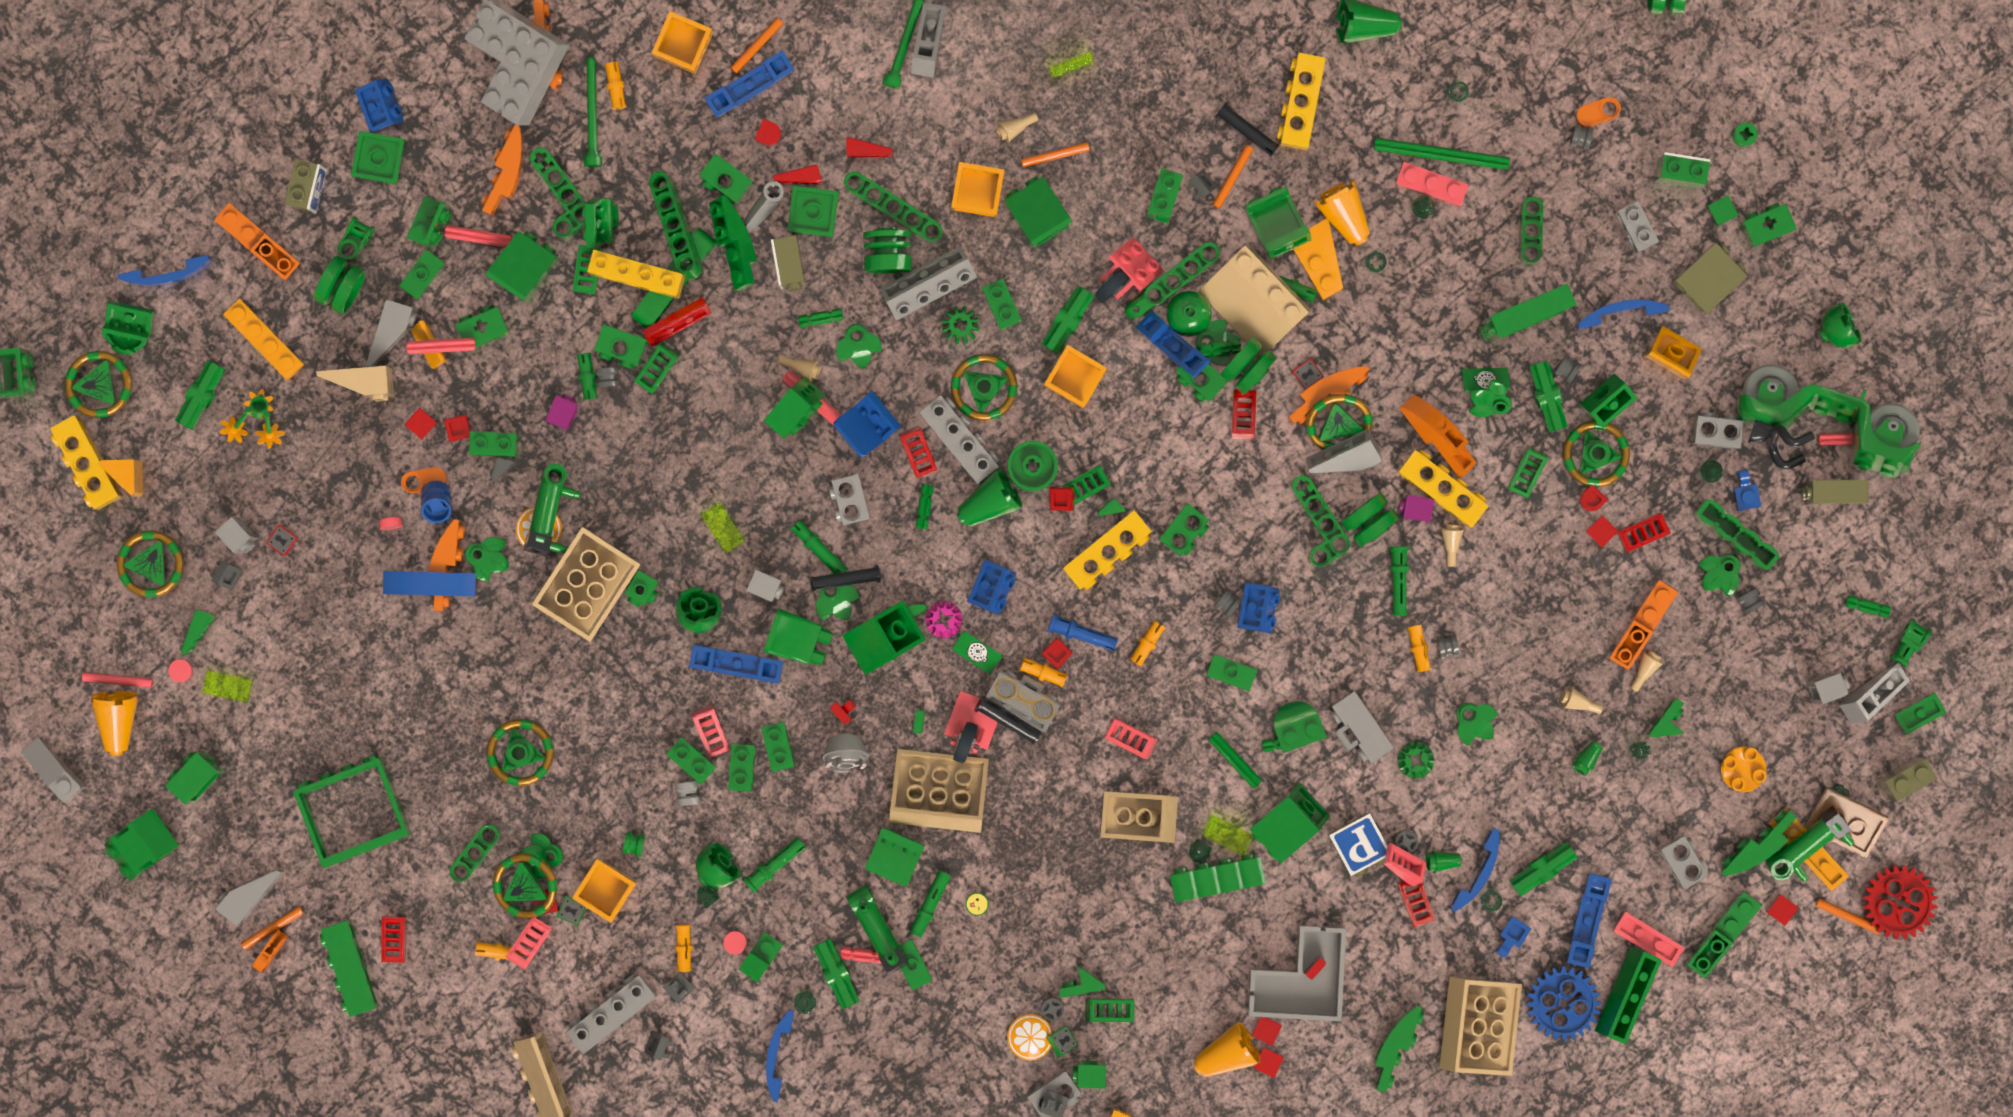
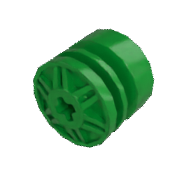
[863,228,912,273]

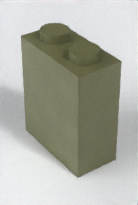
[1673,243,1747,315]
[1801,480,1869,505]
[1875,757,1938,801]

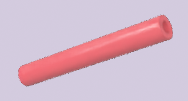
[82,672,153,688]

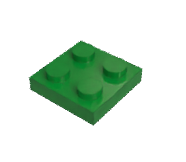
[351,131,406,185]
[787,185,839,238]

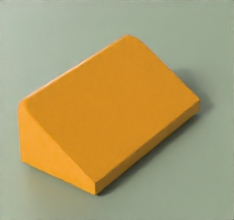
[411,320,447,369]

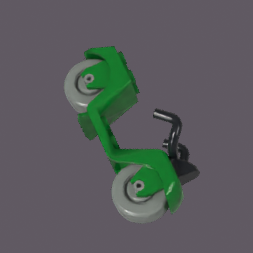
[1737,365,1921,478]

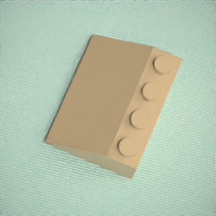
[1198,244,1311,356]
[532,527,641,642]
[889,749,989,833]
[1439,976,1522,1076]
[512,1030,574,1117]

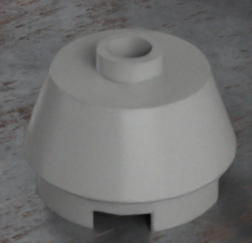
[823,733,869,773]

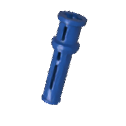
[1047,612,1118,652]

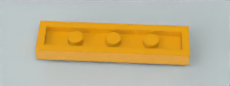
[223,298,304,380]
[1769,807,1849,891]

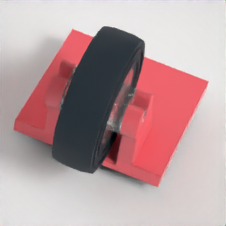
[1095,237,1164,303]
[944,691,998,763]

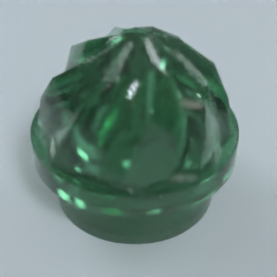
[1412,195,1435,219]
[1700,460,1723,483]
[1189,839,1212,862]
[697,885,720,908]

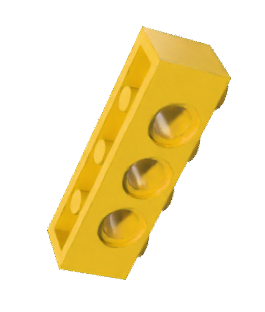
[1277,53,1326,151]
[587,250,685,299]
[50,415,123,510]
[1397,450,1488,528]
[1063,510,1152,591]

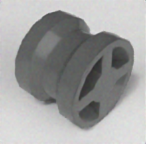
[1570,124,1594,150]
[1554,355,1582,384]
[595,367,619,388]
[1736,587,1765,615]
[1214,589,1242,618]
[1437,634,1459,659]
[1394,830,1418,853]
[1041,997,1064,1021]

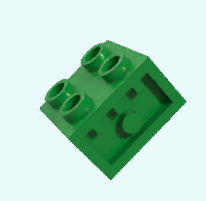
[407,196,452,249]
[865,827,925,887]

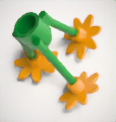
[219,389,285,449]

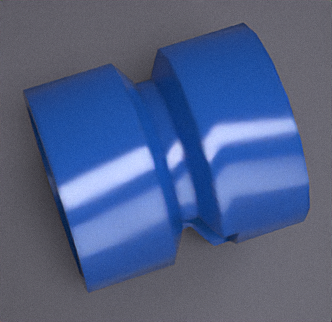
[421,481,451,523]

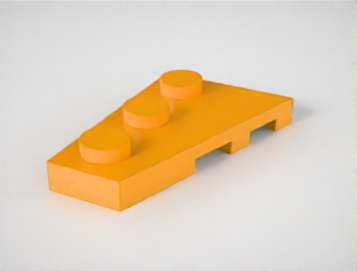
[1293,218,1343,300]

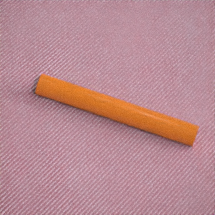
[730,17,784,74]
[1021,142,1090,168]
[1212,145,1253,209]
[1815,898,1880,935]
[241,906,304,950]

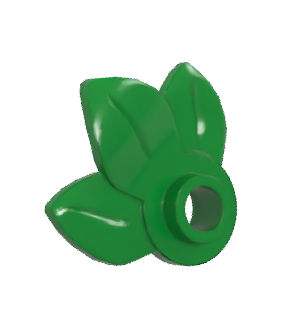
[1195,320,1241,365]
[836,323,882,369]
[1469,379,1512,418]
[465,537,509,582]
[1699,554,1741,597]
[816,585,859,621]
[1457,703,1498,746]
[519,833,564,879]

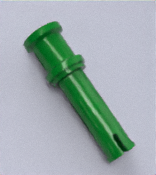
[1389,546,1410,616]
[742,837,806,894]

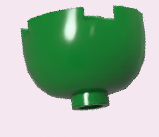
[1166,291,1212,337]
[1819,302,1862,348]
[675,587,722,633]
[695,842,741,888]

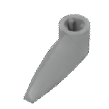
[743,181,785,233]

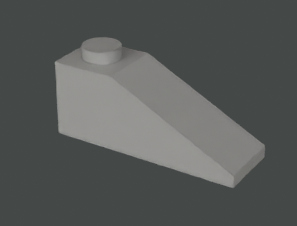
[911,3,946,78]
[366,300,417,367]
[1306,429,1382,473]
[1839,662,1910,724]
[21,737,86,803]
[216,869,284,927]

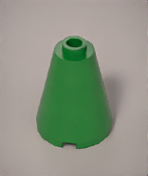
[1336,0,1402,44]
[957,469,1023,527]

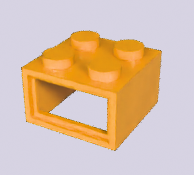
[652,11,714,74]
[951,162,1005,218]
[1044,345,1107,409]
[572,858,638,923]

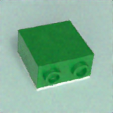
[1654,152,1710,189]

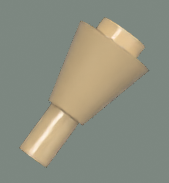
[996,112,1038,143]
[778,355,821,382]
[1441,523,1464,567]
[1630,650,1663,692]
[1560,686,1603,714]

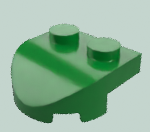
[582,197,619,249]
[102,301,155,354]
[1273,701,1327,753]

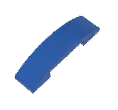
[704,50,795,118]
[117,255,212,286]
[1575,300,1670,330]
[1136,310,1210,378]
[383,571,476,597]
[689,645,784,684]
[1449,827,1499,911]
[1567,873,1612,969]
[766,1008,795,1102]

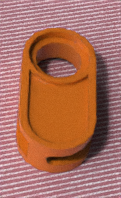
[1575,97,1621,128]
[401,467,447,493]
[252,930,288,973]

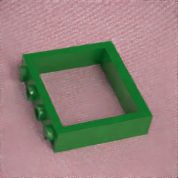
[1479,283,1577,344]
[293,755,412,869]

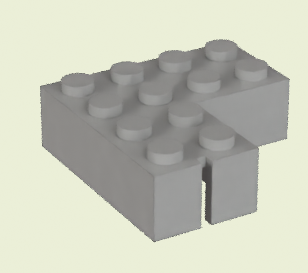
[465,0,570,125]
[1247,924,1346,1021]

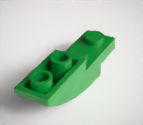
[709,196,757,291]
[1721,807,1797,876]
[1687,890,1762,979]
[1373,1004,1424,1093]

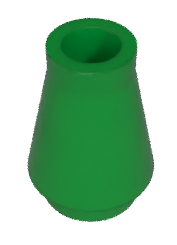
[1571,741,1603,776]
[1426,850,1461,873]

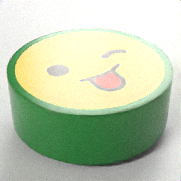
[966,892,989,916]

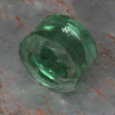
[1448,81,1469,102]
[1365,252,1387,273]
[1481,890,1503,912]

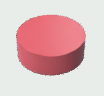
[379,516,403,530]
[168,659,193,682]
[724,931,747,954]

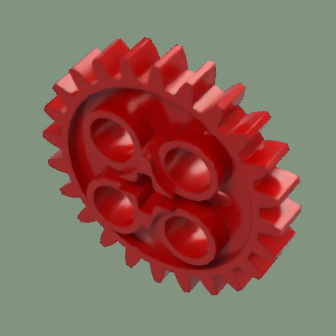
[1861,865,1938,940]

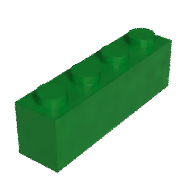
[319,919,379,1017]
[1595,946,1662,1045]

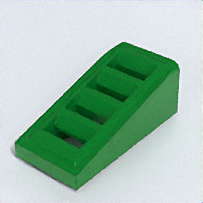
[573,245,603,295]
[634,342,680,394]
[1507,445,1549,498]
[1062,465,1111,505]
[181,609,216,655]
[1085,998,1135,1022]

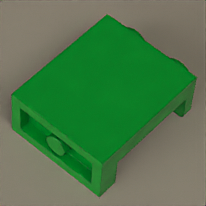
[1146,168,1183,224]
[1245,186,1312,260]

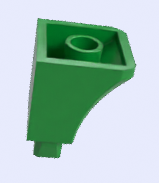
[763,608,833,665]

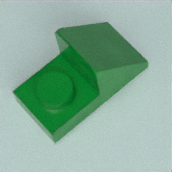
[1646,698,1685,738]
[738,932,784,982]
[1058,965,1106,998]

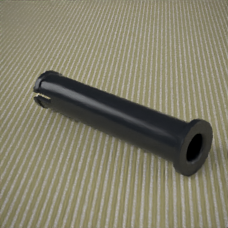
[1215,103,1279,157]
[810,565,881,592]
[974,696,1041,744]

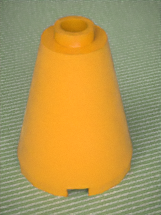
[1313,179,1370,246]
[91,690,138,756]
[1193,1022,1261,1077]

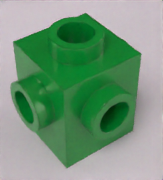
[624,570,660,608]

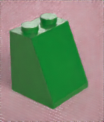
[1004,176,1073,249]
[485,231,559,304]
[842,600,926,675]
[1250,782,1330,863]

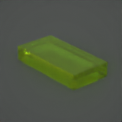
[1048,51,1094,78]
[701,503,745,554]
[202,670,253,703]
[1202,815,1254,856]

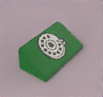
[1462,367,1510,392]
[952,631,1003,674]

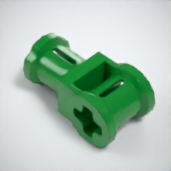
[1890,618,1932,667]

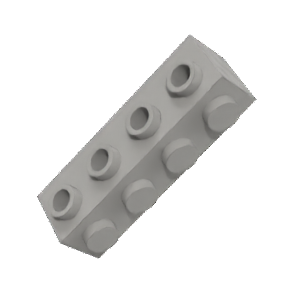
[880,246,977,321]
[919,395,1000,485]
[566,974,658,1054]

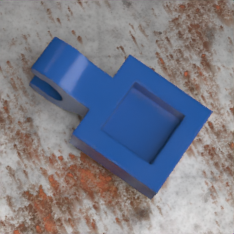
[1733,469,1761,511]
[1496,916,1532,958]

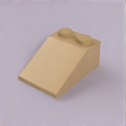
[316,366,394,402]
[1101,791,1178,843]

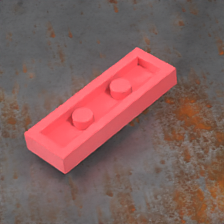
[1396,162,1469,207]
[1612,911,1684,967]

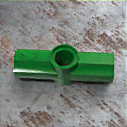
[1041,286,1094,354]
[175,360,226,430]
[1529,361,1568,433]
[1509,842,1578,897]
[813,938,860,1010]

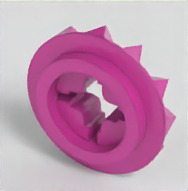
[926,601,962,638]

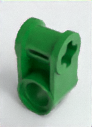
[337,216,375,262]

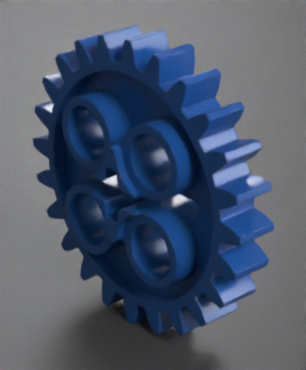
[1526,966,1602,1041]

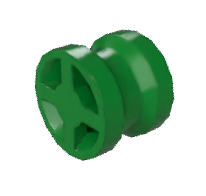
[1732,122,1758,147]
[623,831,645,857]

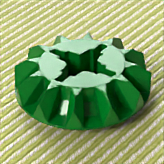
[1397,742,1435,779]

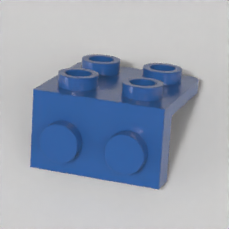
[833,391,901,457]

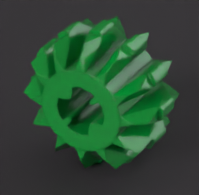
[941,306,980,345]

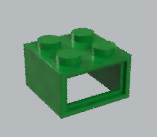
[0,348,36,399]
[763,377,825,439]
[165,751,225,805]

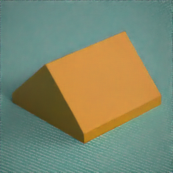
[1644,326,1702,379]
[98,459,143,497]

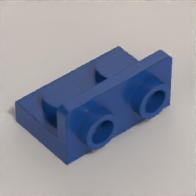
[355,79,404,133]
[967,560,1016,615]
[1237,582,1280,634]

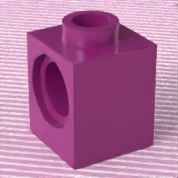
[545,394,579,431]
[1398,495,1435,523]

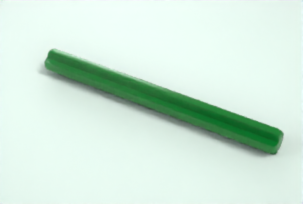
[1374,138,1510,170]

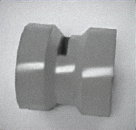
[675,781,700,806]

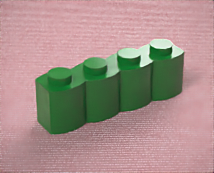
[1693,499,1780,570]
[1169,853,1266,903]

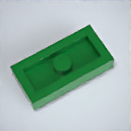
[399,249,446,300]
[1206,654,1257,692]
[1894,692,1947,735]
[899,939,933,991]

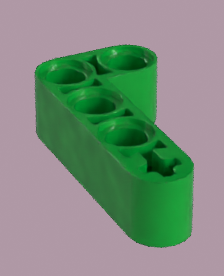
[530,148,586,239]
[1291,475,1350,567]

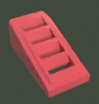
[691,705,731,758]
[1104,718,1158,759]
[1384,843,1427,886]
[506,917,552,970]

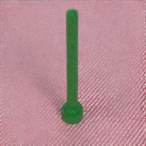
[882,0,924,89]
[584,57,602,167]

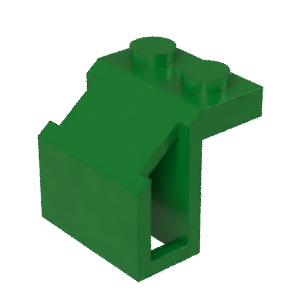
[104,808,179,882]

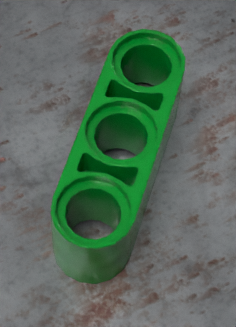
[1519,196,1544,265]
[450,824,501,882]

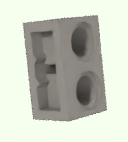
[1614,201,1659,254]
[1692,412,1744,449]
[829,474,870,526]
[215,517,258,554]
[746,570,785,602]
[1806,673,1850,704]
[1658,835,1708,890]
[1027,1069,1081,1117]

